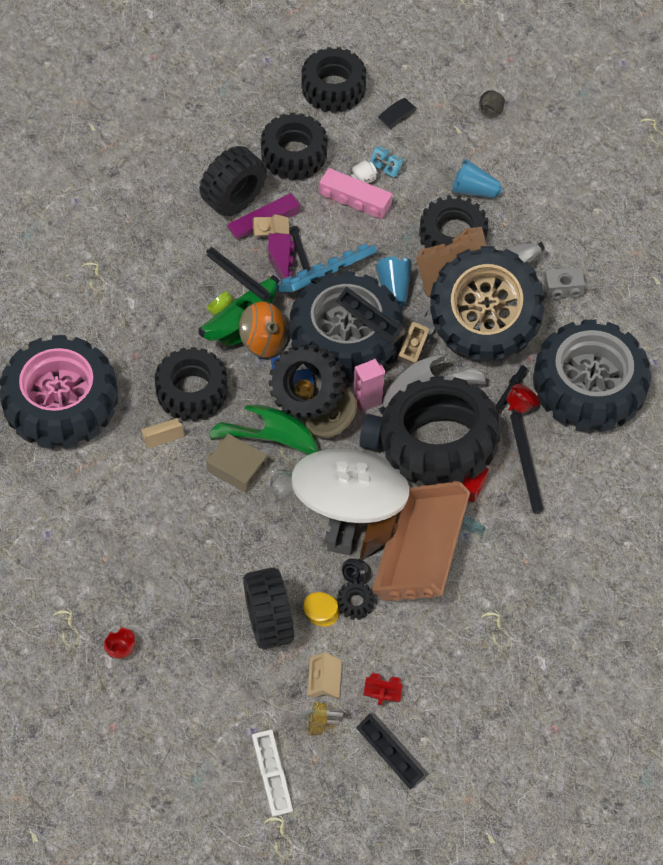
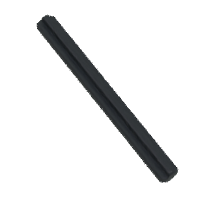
[206,247,271,301]
[510,412,544,514]

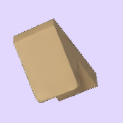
[253,214,289,237]

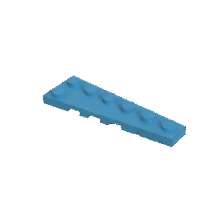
[277,243,377,292]

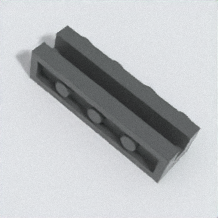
[324,518,358,555]

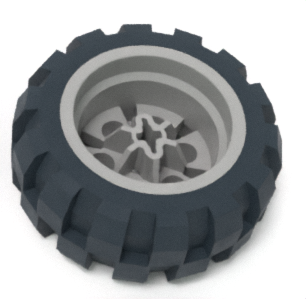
[533,319,651,433]

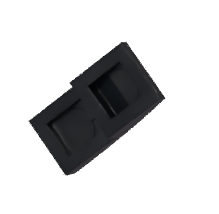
[378,97,417,130]

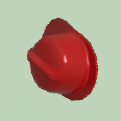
[506,384,540,414]

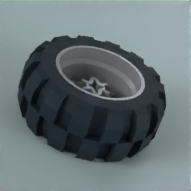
[289,271,403,383]

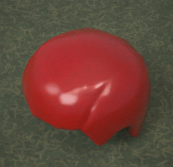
[104,627,135,659]

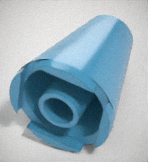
[451,158,502,198]
[375,257,412,309]

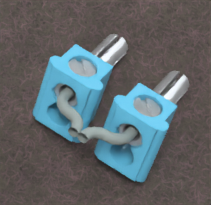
[370,146,407,177]

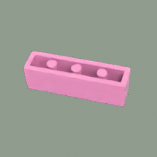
[319,168,392,220]

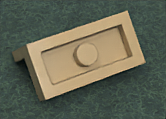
[141,418,184,449]
[307,652,342,699]

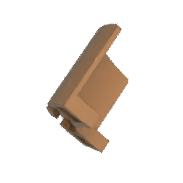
[416,227,487,296]

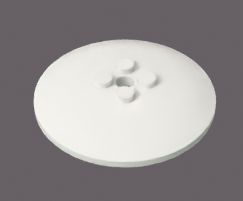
[292,449,409,523]

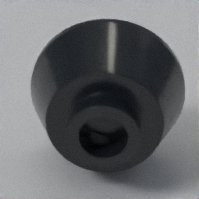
[342,558,368,584]

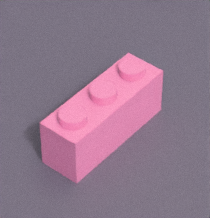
[353,359,385,412]

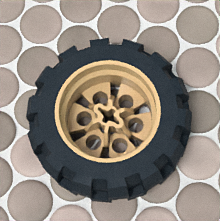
[430,246,545,362]

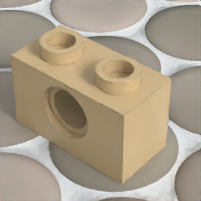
[396,322,430,365]

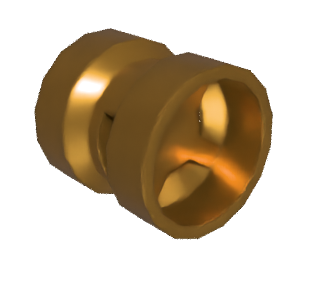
[295,380,313,400]

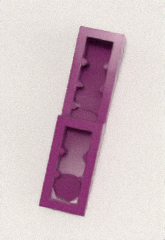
[227,193,300,239]

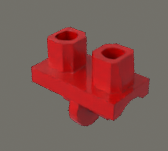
[363,673,403,706]

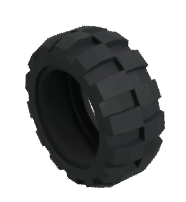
[381,376,500,486]

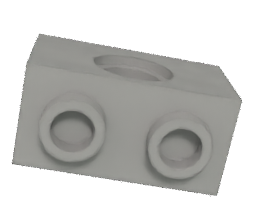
[543,267,585,299]

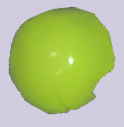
[206,291,234,316]

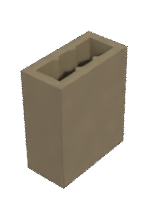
[206,434,267,493]

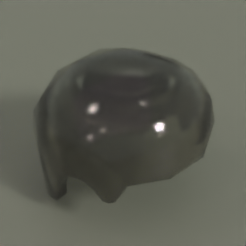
[478,90,505,118]

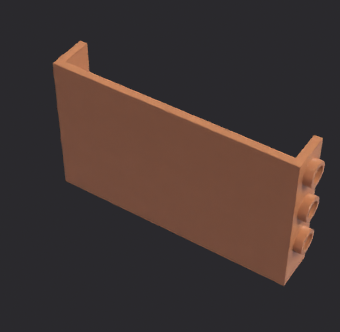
[372,481,470,601]

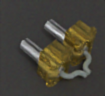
[300,702,343,736]

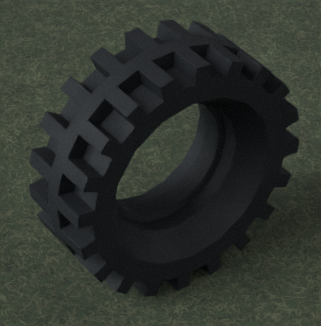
[419,195,489,249]

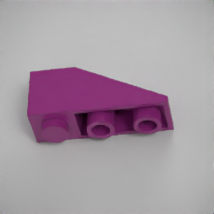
[268,233,294,281]

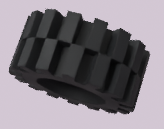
[337,580,374,620]

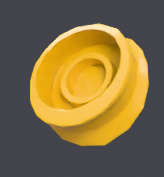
[303,592,339,627]

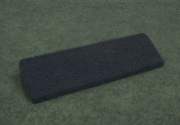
[335,287,407,344]
[356,713,429,790]

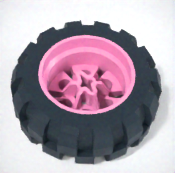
[0,335,118,450]

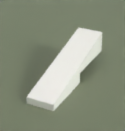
[251,730,293,817]

